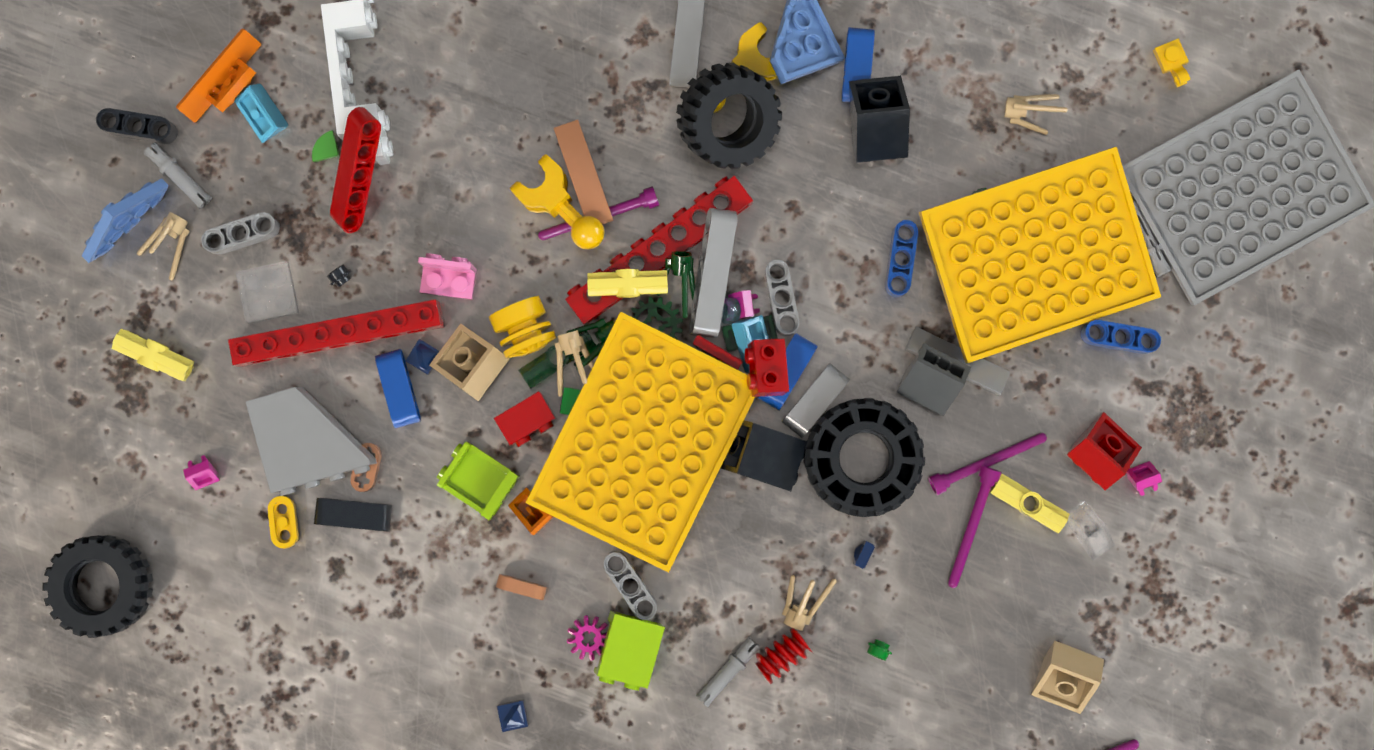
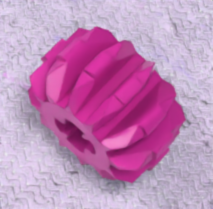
[567,615,608,661]

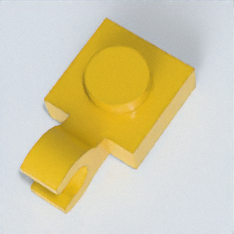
[1153,38,1191,88]

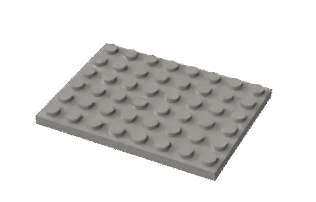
[1123,70,1374,306]

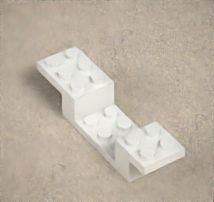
[321,0,394,165]

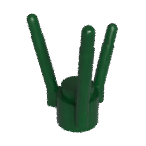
[656,251,695,318]
[566,318,614,370]

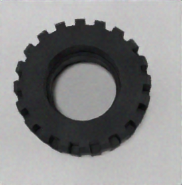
[676,63,782,169]
[42,535,153,638]

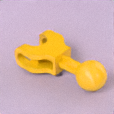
[713,22,777,114]
[510,154,604,249]

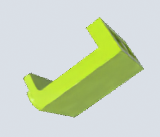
[436,441,520,520]
[594,610,665,691]

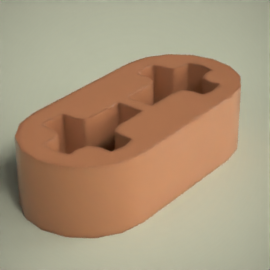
[351,443,382,492]
[495,574,547,600]

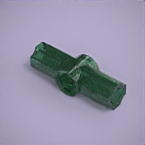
[518,331,596,389]

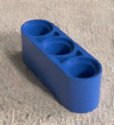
[842,27,875,102]
[885,220,918,297]
[1080,320,1161,354]
[757,333,818,411]
[375,349,421,429]

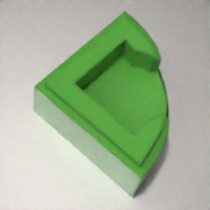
[312,130,340,162]

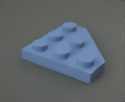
[770,0,845,84]
[82,178,169,263]

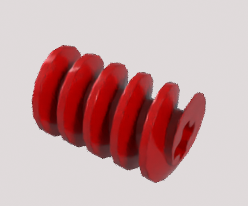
[755,628,814,684]

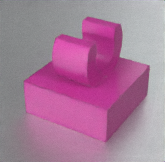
[728,290,760,320]
[183,455,220,491]
[1126,461,1162,496]

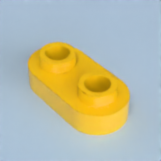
[268,496,299,549]

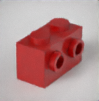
[745,339,789,397]
[494,391,557,447]

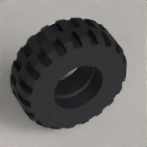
[804,398,925,517]

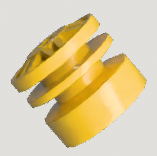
[489,296,557,359]

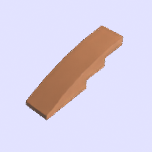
[554,120,613,225]

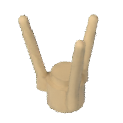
[1004,94,1068,135]
[137,212,190,280]
[554,330,594,397]
[782,575,837,631]

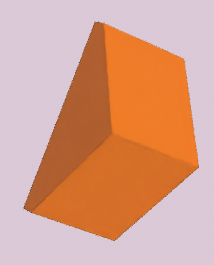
[508,487,554,536]

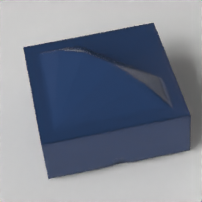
[406,339,439,375]
[853,540,875,569]
[497,700,529,732]

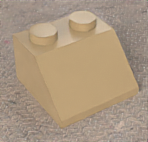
[429,323,509,401]
[1031,640,1104,714]

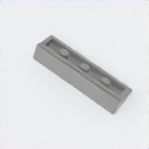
[905,327,1010,395]

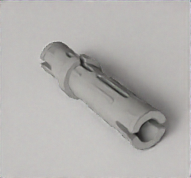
[144,142,212,209]
[1133,201,1172,278]
[696,637,761,707]

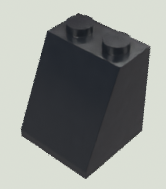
[849,75,910,163]
[720,420,808,492]

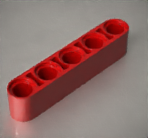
[330,107,381,233]

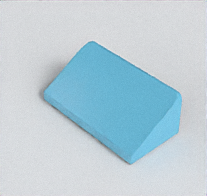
[234,84,288,143]
[732,315,769,373]

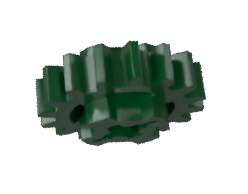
[631,297,683,341]

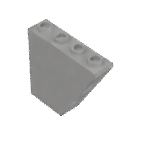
[246,387,377,496]

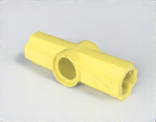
[587,269,668,298]
[112,329,195,381]
[989,474,1070,534]

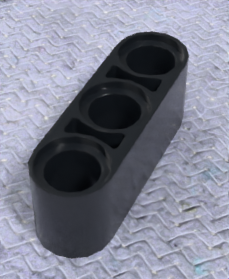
[96,108,178,144]
[314,498,392,532]

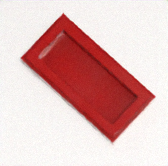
[692,335,742,370]

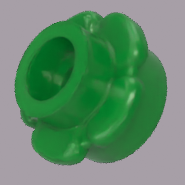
[867,639,892,661]

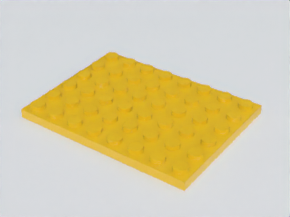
[918,147,1161,363]
[526,312,755,573]

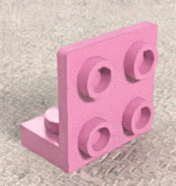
[418,253,477,300]

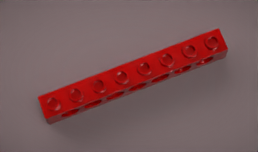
[565,175,753,325]
[228,299,445,367]

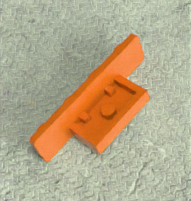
[176,29,261,122]

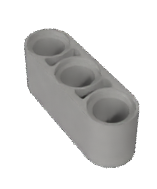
[201,212,280,255]
[765,260,799,336]
[782,363,850,438]
[604,551,657,620]

